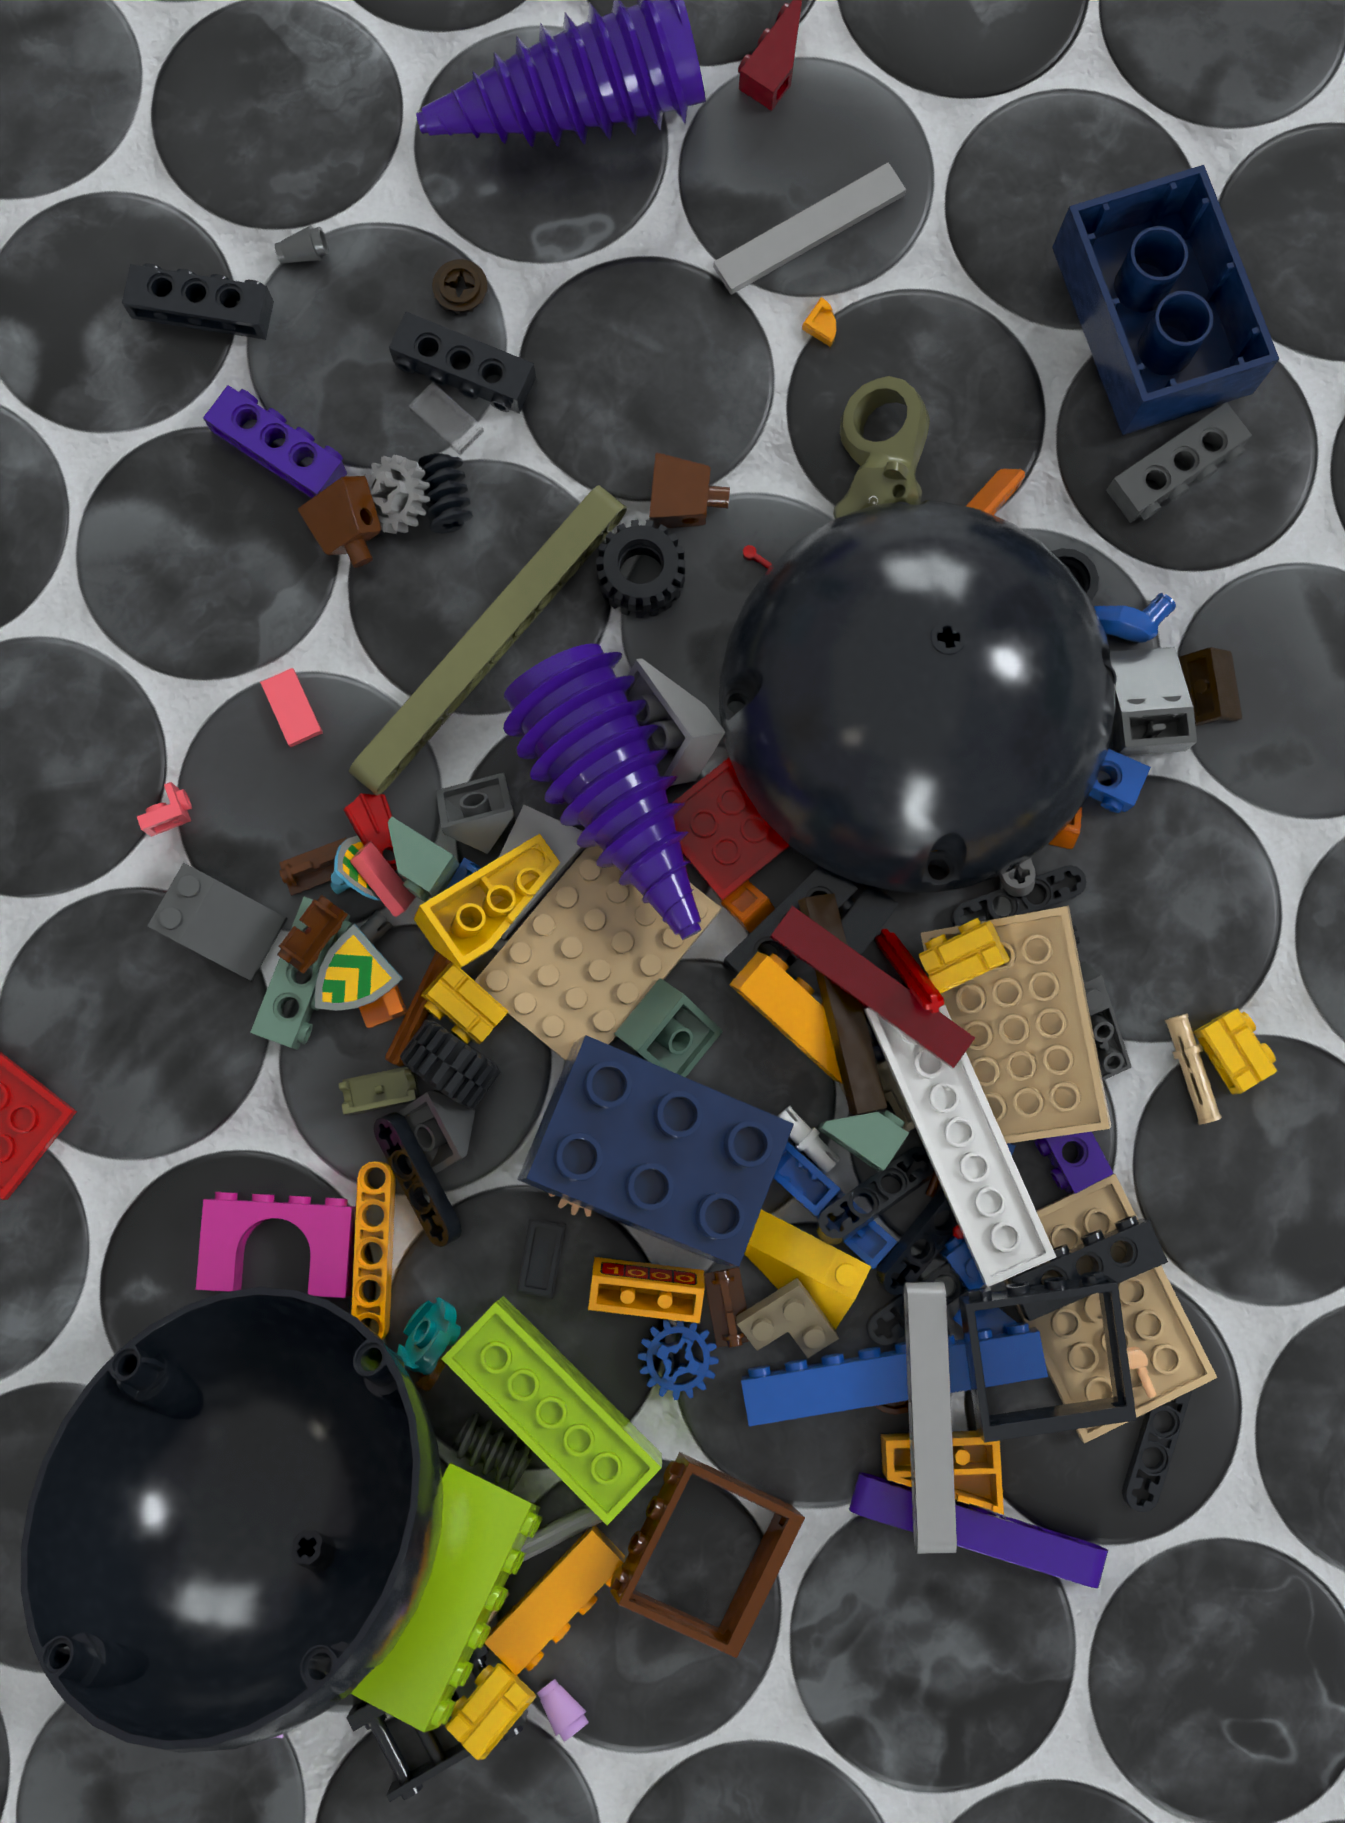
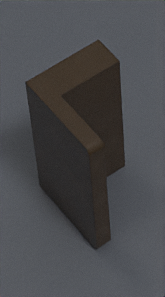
[1179,647,1242,726]

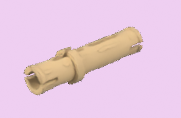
[1165,1013,1222,1125]

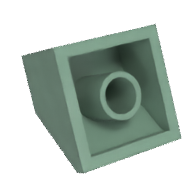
[388,816,460,902]
[614,978,723,1077]
[816,1110,909,1171]

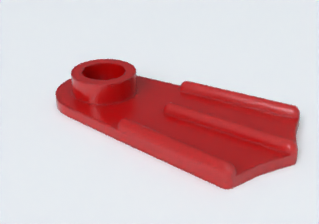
[344,793,397,871]

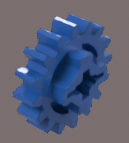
[638,1319,719,1400]

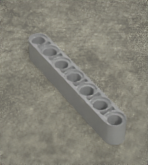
[904,1282,957,1554]

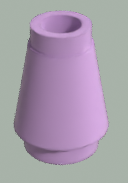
[537,1679,589,1742]

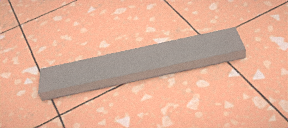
[713,162,906,295]

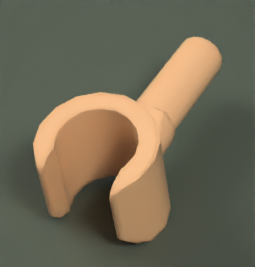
[1127,1346,1157,1398]

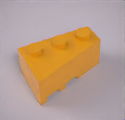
[881,1431,1004,1515]

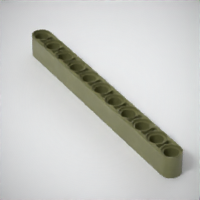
[349,485,627,795]

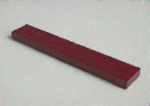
[770,906,975,1069]

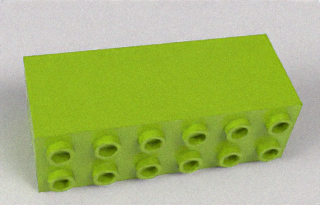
[441,1296,662,1525]
[350,1463,542,1733]

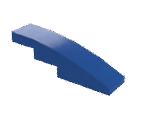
[773,1141,898,1270]

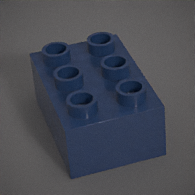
[1052,165,1279,435]
[517,1035,794,1267]

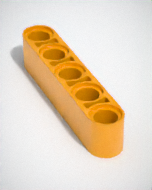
[351,1161,396,1340]

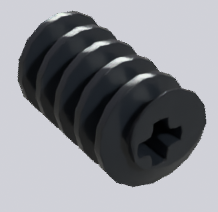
[418,453,473,534]

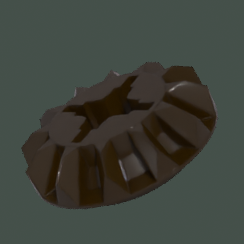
[432,259,488,315]

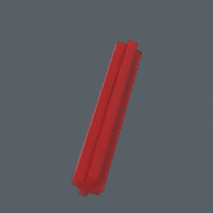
[875,929,945,1014]

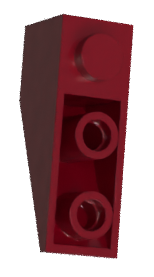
[738,0,802,111]

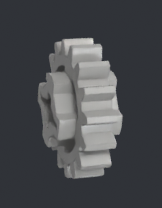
[364,455,430,534]

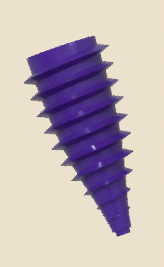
[416,0,706,148]
[503,643,702,940]

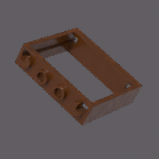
[610,1452,805,1658]

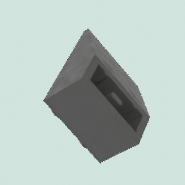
[1110,647,1197,756]
[1080,961,1132,1081]

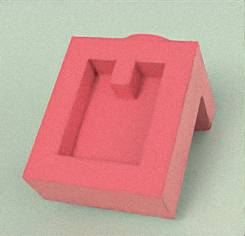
[137,782,192,837]

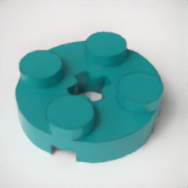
[397,1297,461,1375]

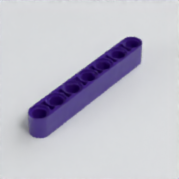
[849,1472,1108,1588]

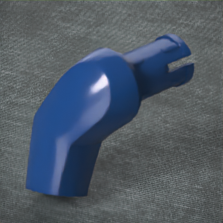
[1094,593,1176,643]

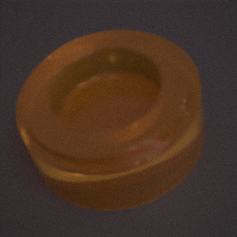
[415,1356,446,1392]

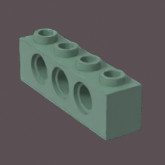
[250,896,352,1050]

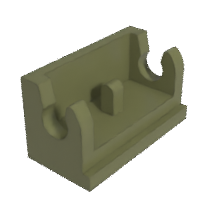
[339,1066,420,1116]

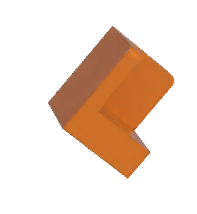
[359,984,407,1028]

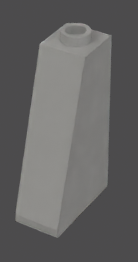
[499,805,586,941]

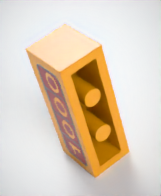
[588,1257,705,1323]

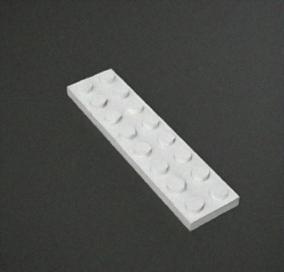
[865,1004,1056,1287]

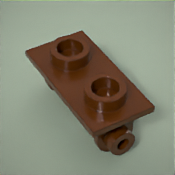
[279,837,347,896]
[277,895,348,974]
[704,1267,750,1348]

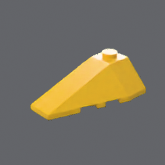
[414,833,560,968]
[744,1209,871,1329]

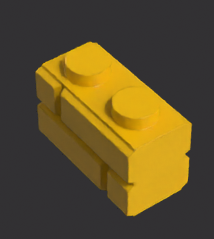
[918,918,1010,994]
[421,963,508,1044]
[1193,1008,1277,1095]
[445,1663,537,1760]

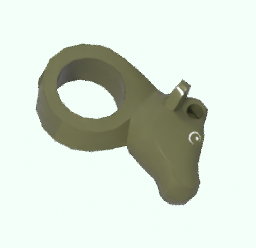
[833,376,930,519]

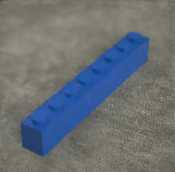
[741,1322,1048,1426]

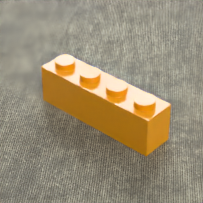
[729,952,842,1084]
[485,1525,625,1676]

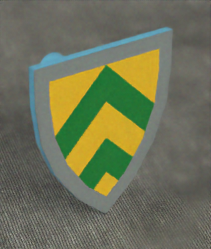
[331,836,381,901]
[315,924,403,1011]

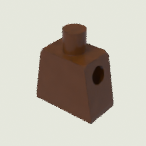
[649,453,730,529]
[298,476,381,568]

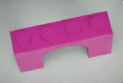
[196,1192,356,1298]

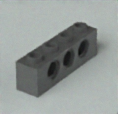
[1106,402,1252,523]

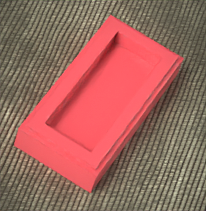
[260,668,323,747]
[350,841,416,917]

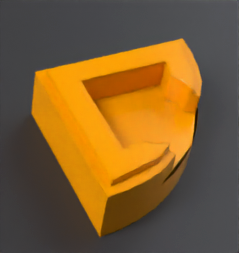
[802,297,836,347]

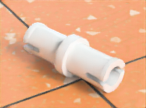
[778,1105,841,1174]

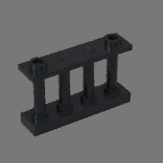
[346,1643,528,1802]

